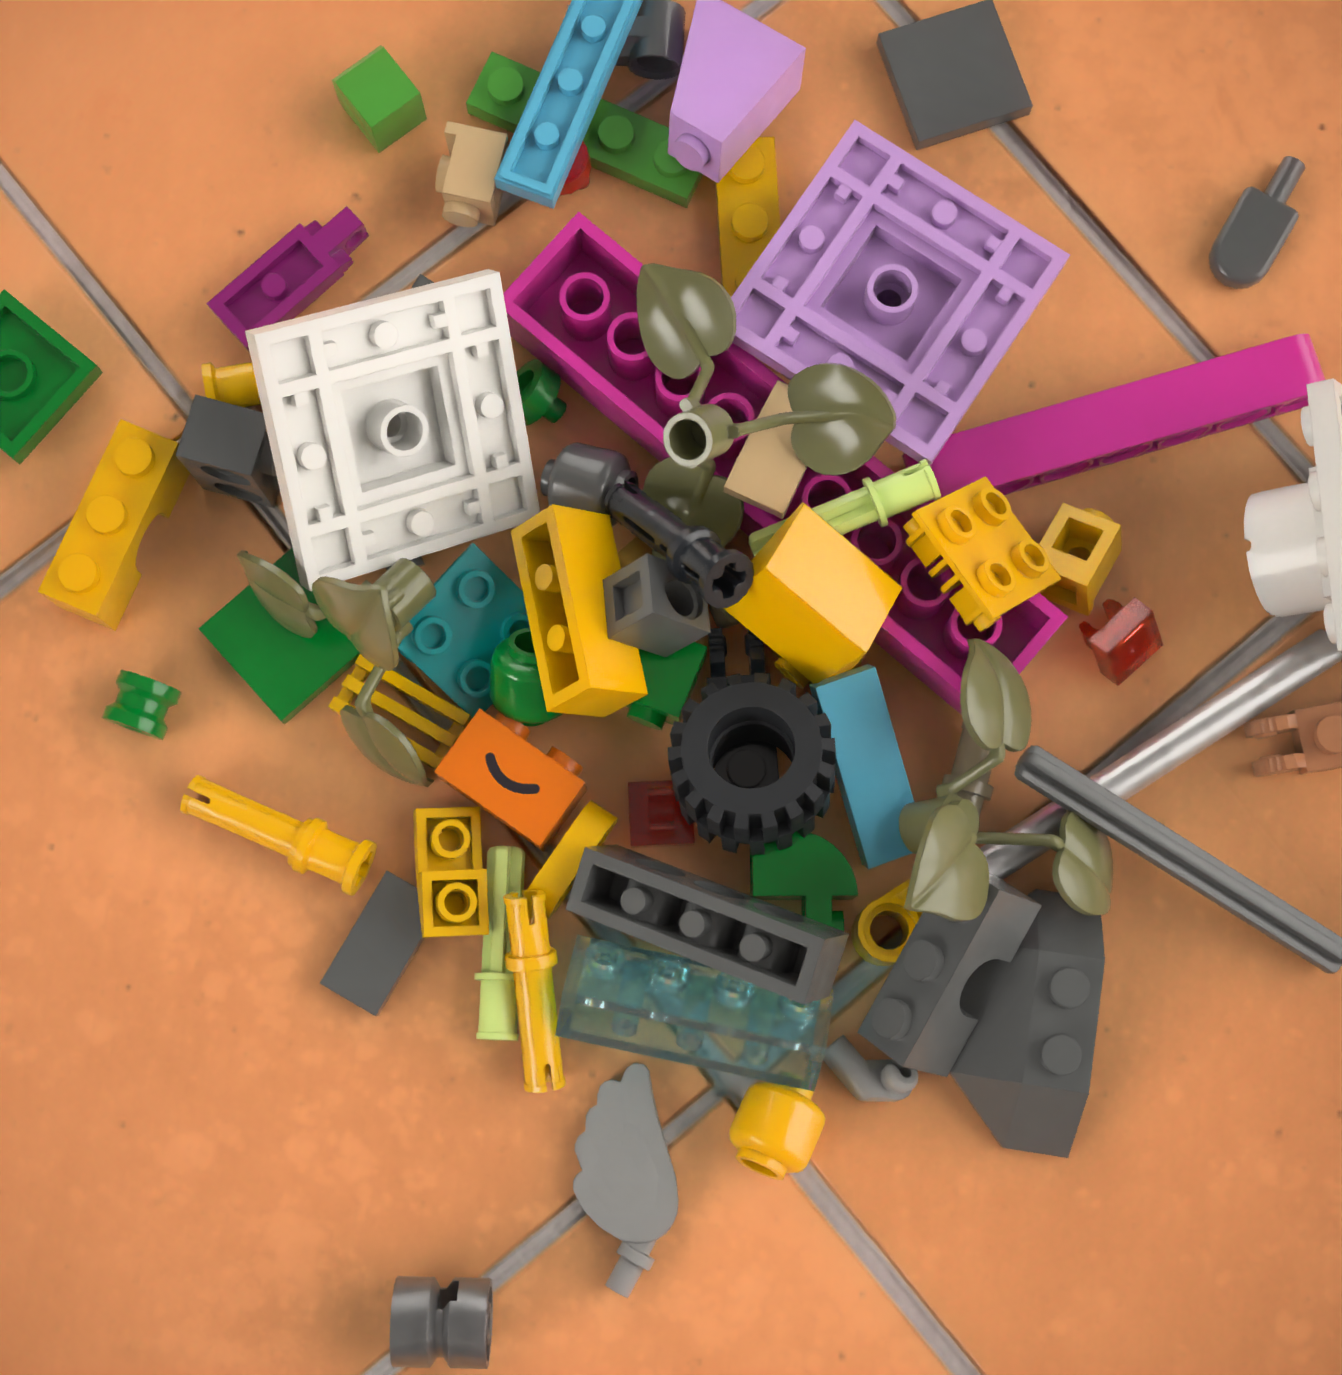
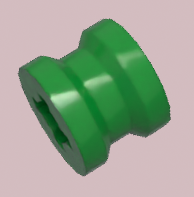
[102,670,182,740]

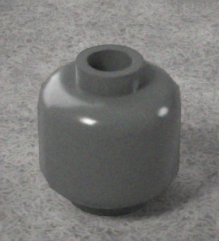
[540,442,639,527]

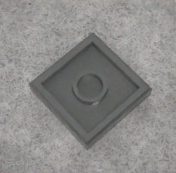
[876,0,1033,150]

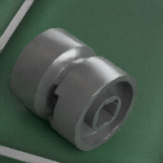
[390,1276,493,1369]

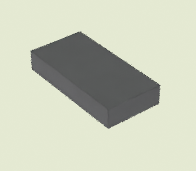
[320,871,424,1016]

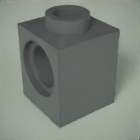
[603,553,711,657]

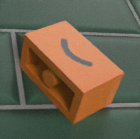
[434,708,588,852]

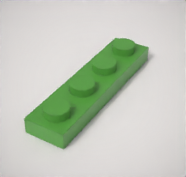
[466,52,703,208]

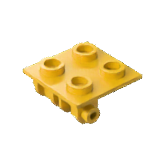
[903,476,1062,632]

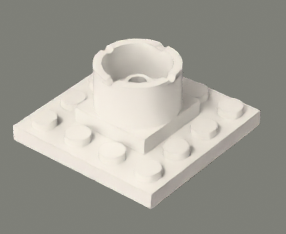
[245,269,540,591]
[1244,378,1342,652]

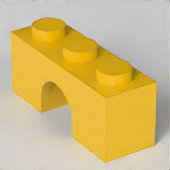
[38,419,190,631]

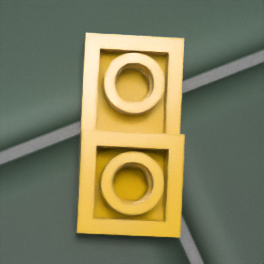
[413,807,489,938]

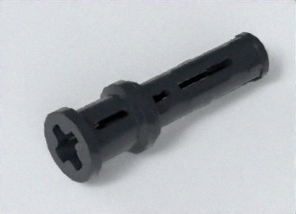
[604,481,754,608]

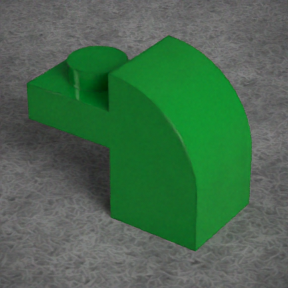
[750,831,858,931]

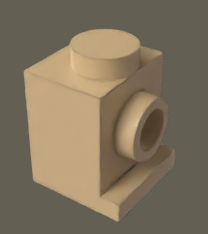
[435,121,509,227]

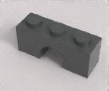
[857,873,1042,1077]

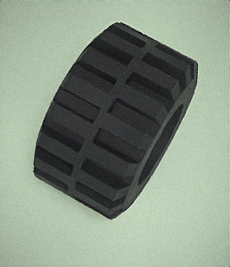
[668,673,836,855]

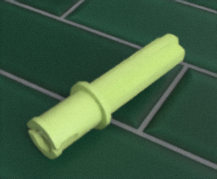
[749,459,941,557]
[474,845,526,1041]

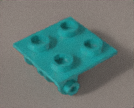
[398,543,530,718]

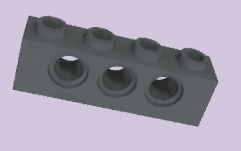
[566,844,849,1004]

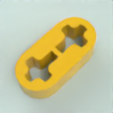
[527,800,618,919]

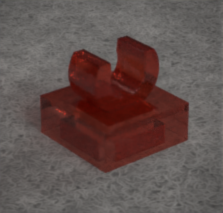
[1079,597,1163,686]
[628,780,695,848]

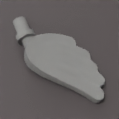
[573,1063,679,1298]

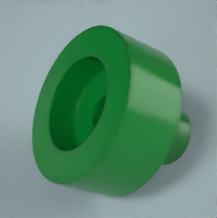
[517,359,567,426]

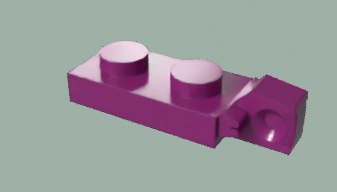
[206,206,369,353]

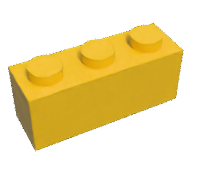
[511,504,648,717]

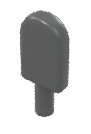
[1209,156,1305,289]

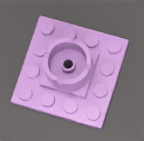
[731,120,1070,466]

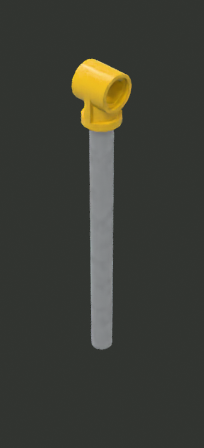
[851,629,1342,966]

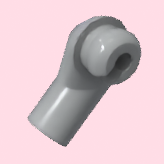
[819,1035,919,1102]

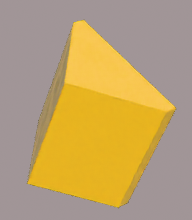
[723,502,902,684]

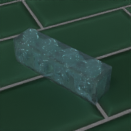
[555,935,834,1091]

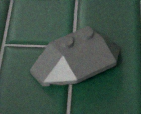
[950,889,1105,1158]

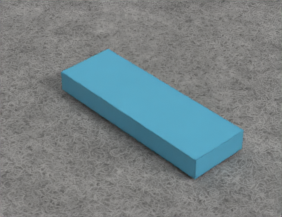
[809,664,914,869]

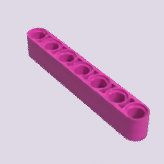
[902,333,1326,503]

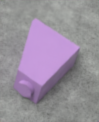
[668,0,806,183]

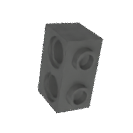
[176,394,280,508]

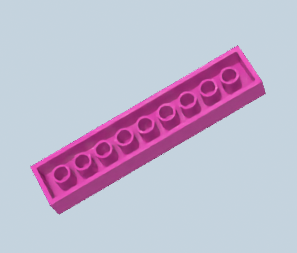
[503,211,1068,715]

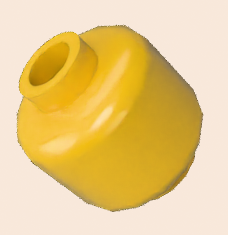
[729,1075,826,1180]

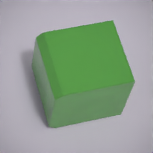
[332,45,427,153]

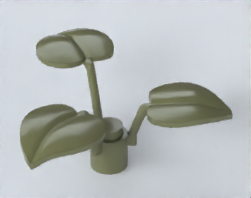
[636,263,896,560]
[237,550,436,787]
[899,638,1113,921]

